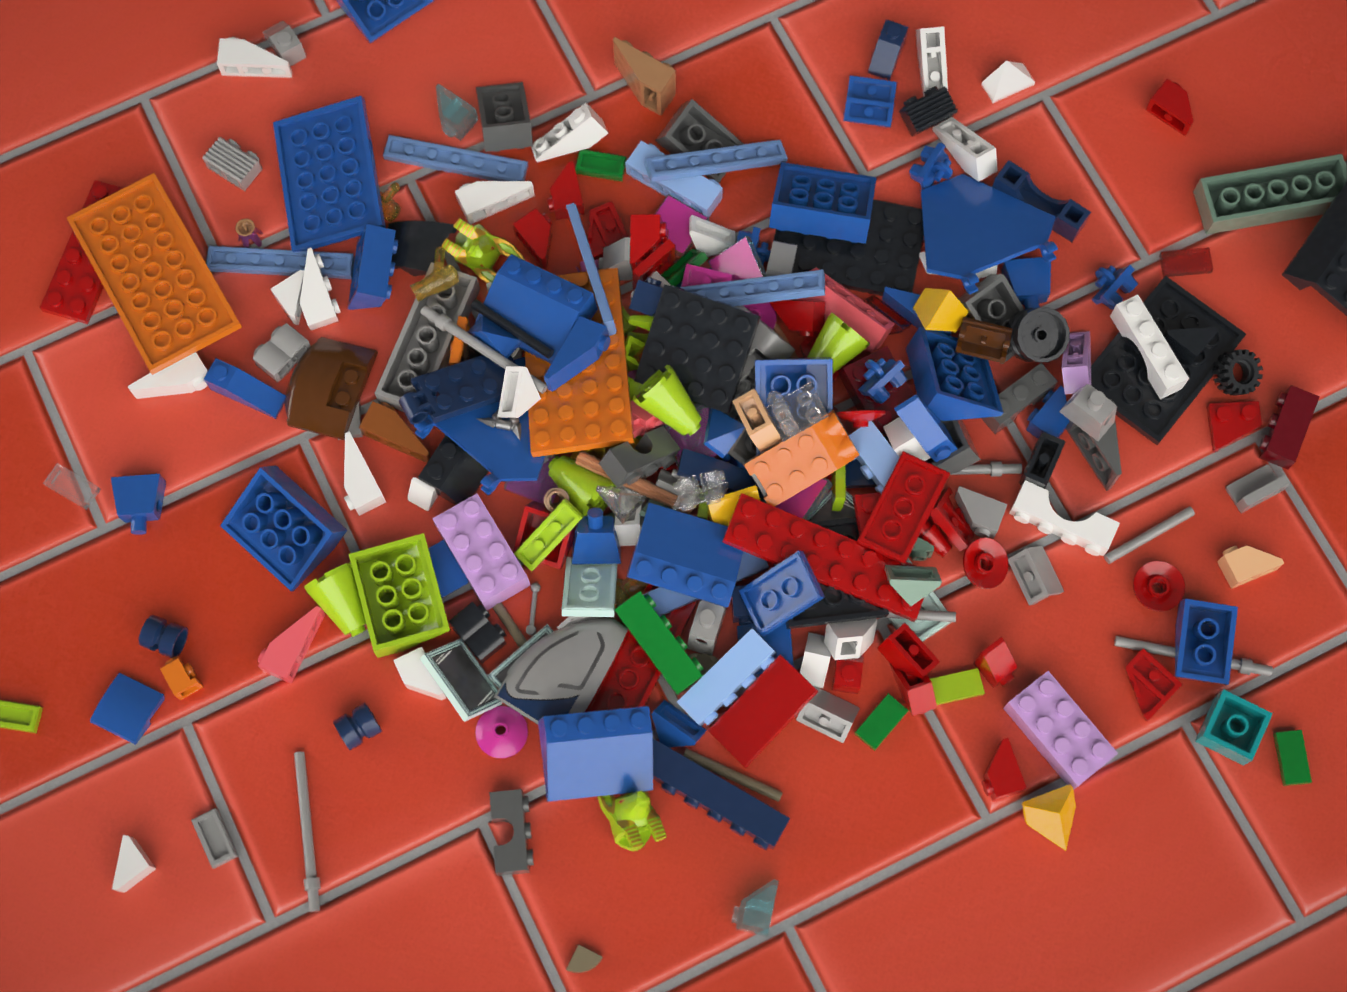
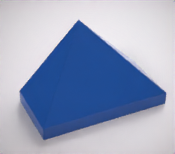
[468,316,522,358]
[703,408,745,458]
[651,700,707,747]

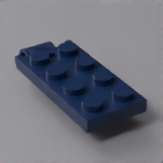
[399,355,516,425]

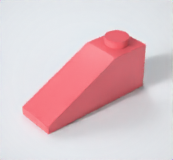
[258,606,325,684]

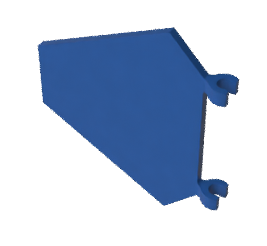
[921,174,1058,294]
[414,357,546,496]

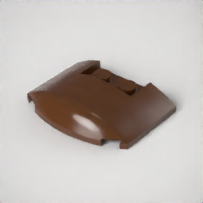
[285,337,377,440]

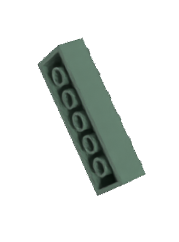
[1193,154,1347,235]

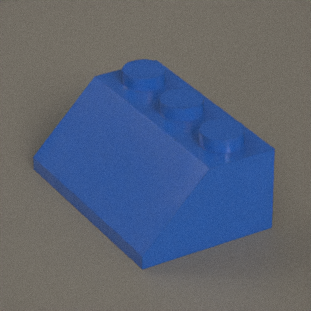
[347,224,398,310]

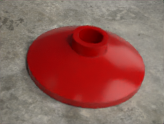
[835,410,886,428]
[963,538,1008,589]
[1133,561,1185,612]

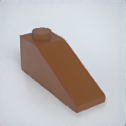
[359,401,431,463]

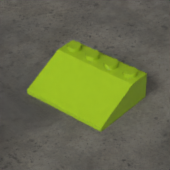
[349,533,450,658]

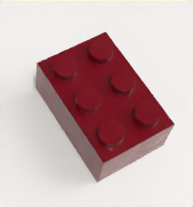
[838,346,914,435]

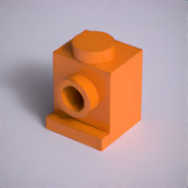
[160,656,203,700]

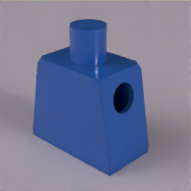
[1001,257,1051,309]
[111,474,166,535]
[572,508,621,564]

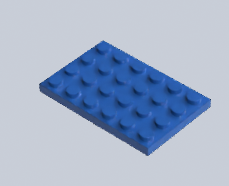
[273,95,386,252]

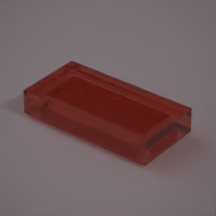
[1159,247,1214,277]

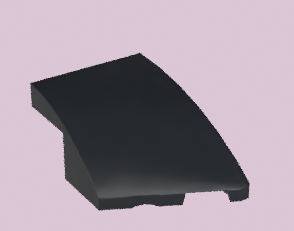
[388,221,457,276]

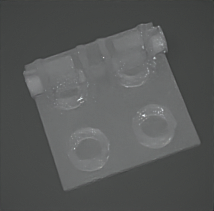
[766,382,828,442]
[673,469,729,511]

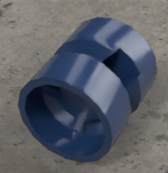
[139,615,188,658]
[333,702,382,750]

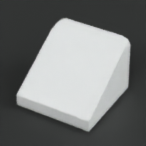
[408,477,438,511]

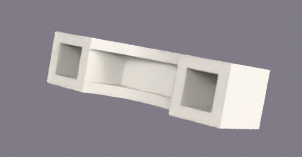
[1110,294,1189,399]
[1009,480,1120,556]

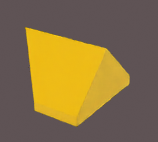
[913,288,968,333]
[1021,784,1076,851]

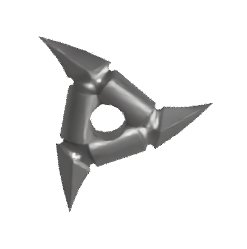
[476,409,521,440]

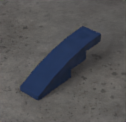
[676,448,766,503]

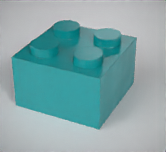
[1195,689,1273,766]

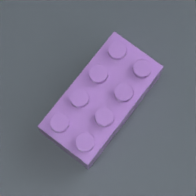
[432,493,531,611]
[1003,671,1118,790]

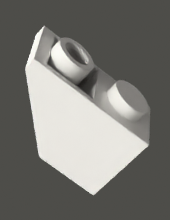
[824,618,877,660]
[393,647,446,700]

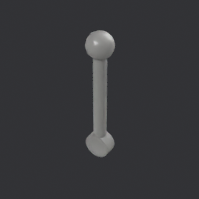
[526,583,541,636]

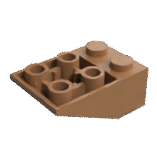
[613,37,676,116]

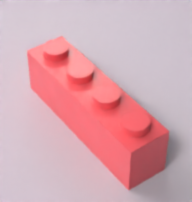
[797,267,895,353]

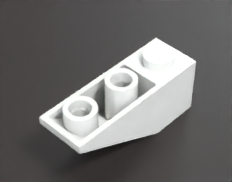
[531,103,608,162]
[300,248,341,331]

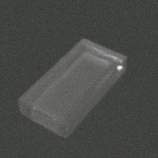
[43,463,101,510]

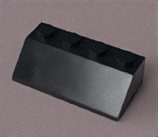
[418,435,489,505]

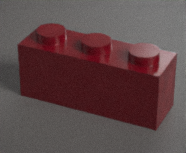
[1259,385,1320,470]

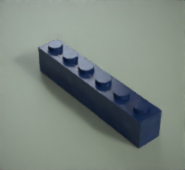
[653,739,790,850]

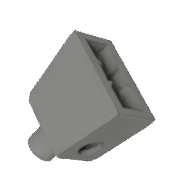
[1059,384,1117,441]
[687,600,726,655]

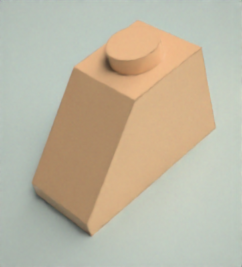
[732,388,783,452]
[1217,545,1284,589]

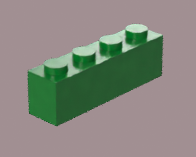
[615,591,704,696]

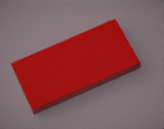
[857,451,950,565]
[708,655,819,768]

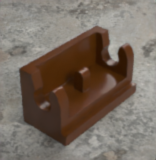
[955,317,1013,364]

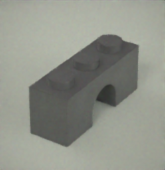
[981,363,1058,434]
[599,426,681,487]
[489,789,534,876]

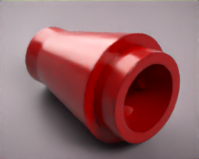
[919,520,953,558]

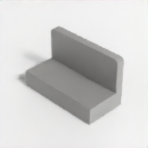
[1225,465,1291,513]
[1008,546,1064,605]
[796,686,860,743]

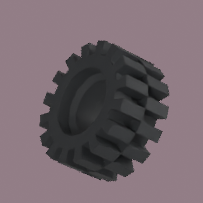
[1213,349,1263,395]

